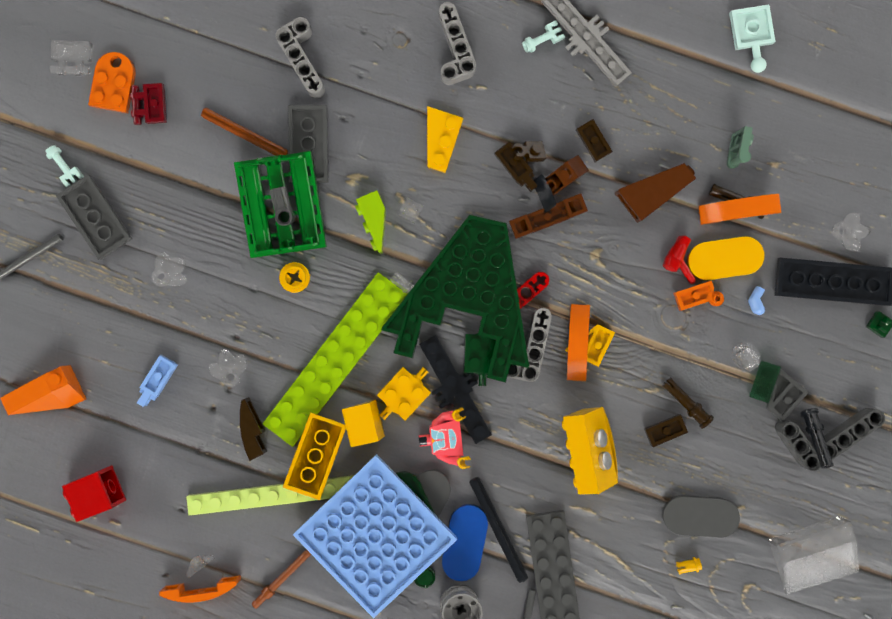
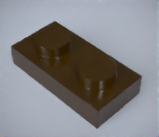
[576,119,613,162]
[644,414,688,447]

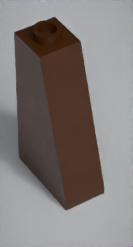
[614,163,696,223]

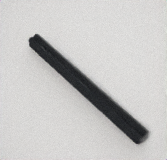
[469,477,528,583]

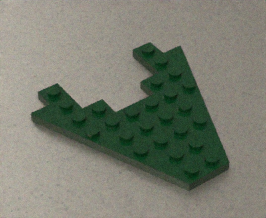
[381,215,529,383]

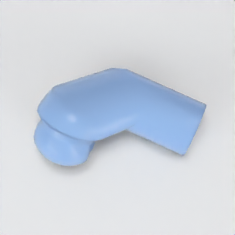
[748,286,765,315]

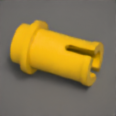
[676,557,702,575]

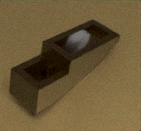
[240,397,267,461]

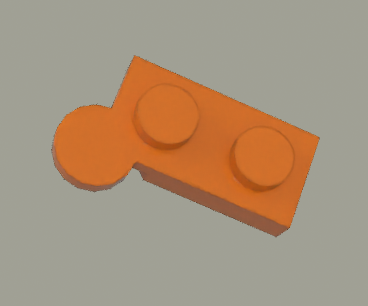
[674,281,724,311]

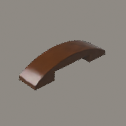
[509,193,588,239]

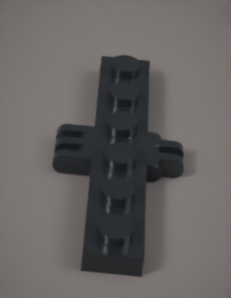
[419,335,492,444]

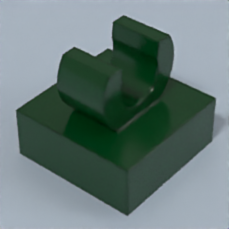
[866,311,892,338]

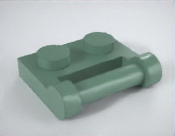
[727,126,754,169]

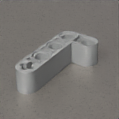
[439,2,476,85]
[276,17,325,99]
[508,308,552,382]

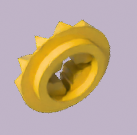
[279,262,310,293]

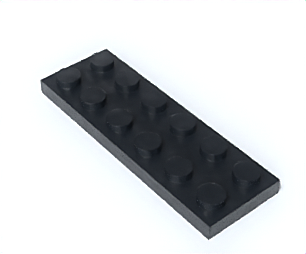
[774,257,892,306]

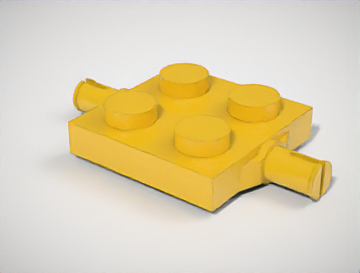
[377,367,431,421]

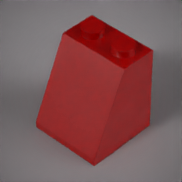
[62,465,126,522]

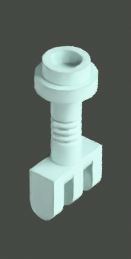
[522,20,566,53]
[45,145,84,188]

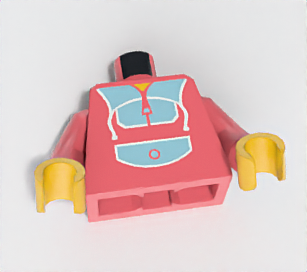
[419,408,471,469]

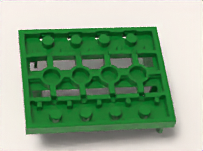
[234,151,327,258]

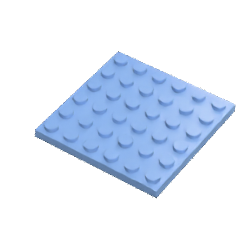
[293,454,457,619]

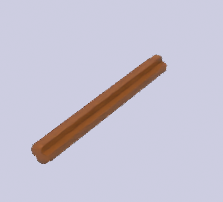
[201,108,288,156]

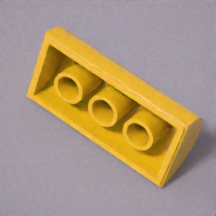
[283,412,346,500]

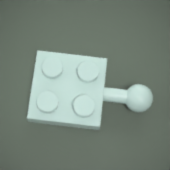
[729,4,776,73]

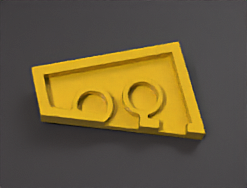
[427,106,463,173]

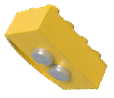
[562,407,618,494]

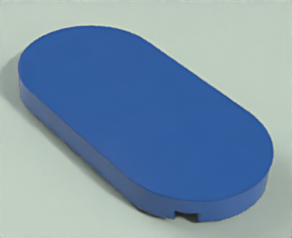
[442,504,488,581]

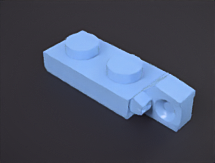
[137,355,178,407]

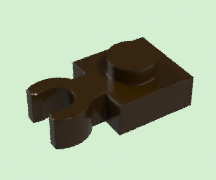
[511,141,547,162]

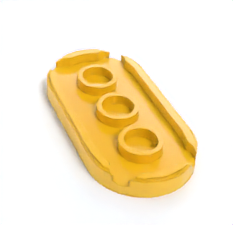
[687,236,765,280]

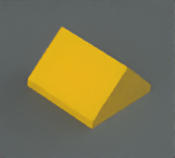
[342,399,385,447]

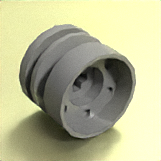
[439,585,483,619]

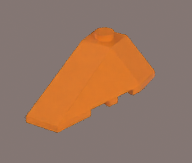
[0,365,86,415]

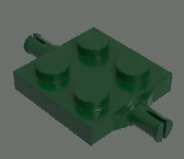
[464,321,496,386]

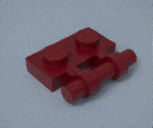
[130,83,167,125]

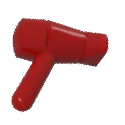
[663,236,696,284]

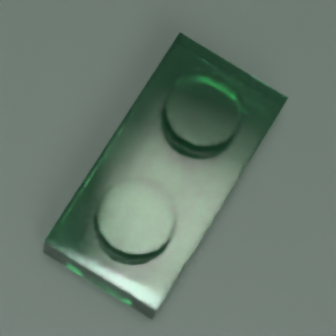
[749,361,782,403]

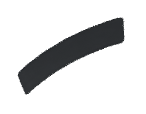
[533,174,556,213]

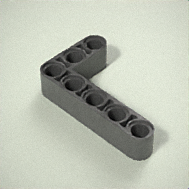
[775,408,885,471]

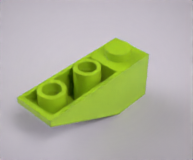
[355,190,386,254]

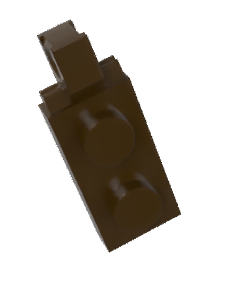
[494,141,537,192]

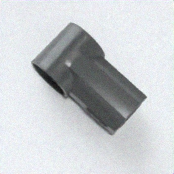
[269,186,295,226]

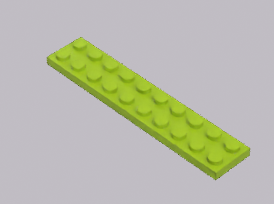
[263,272,408,447]

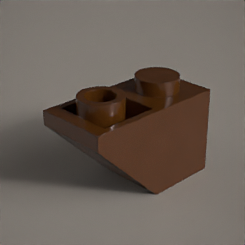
[545,155,589,196]

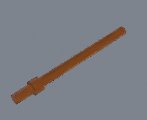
[252,549,311,609]

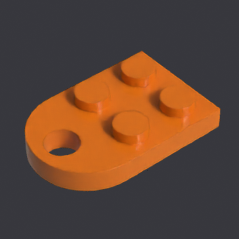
[88,52,136,114]

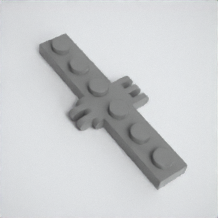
[541,0,632,87]

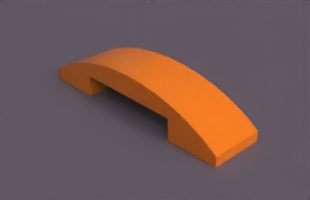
[699,194,782,225]
[567,304,590,381]
[159,575,241,603]

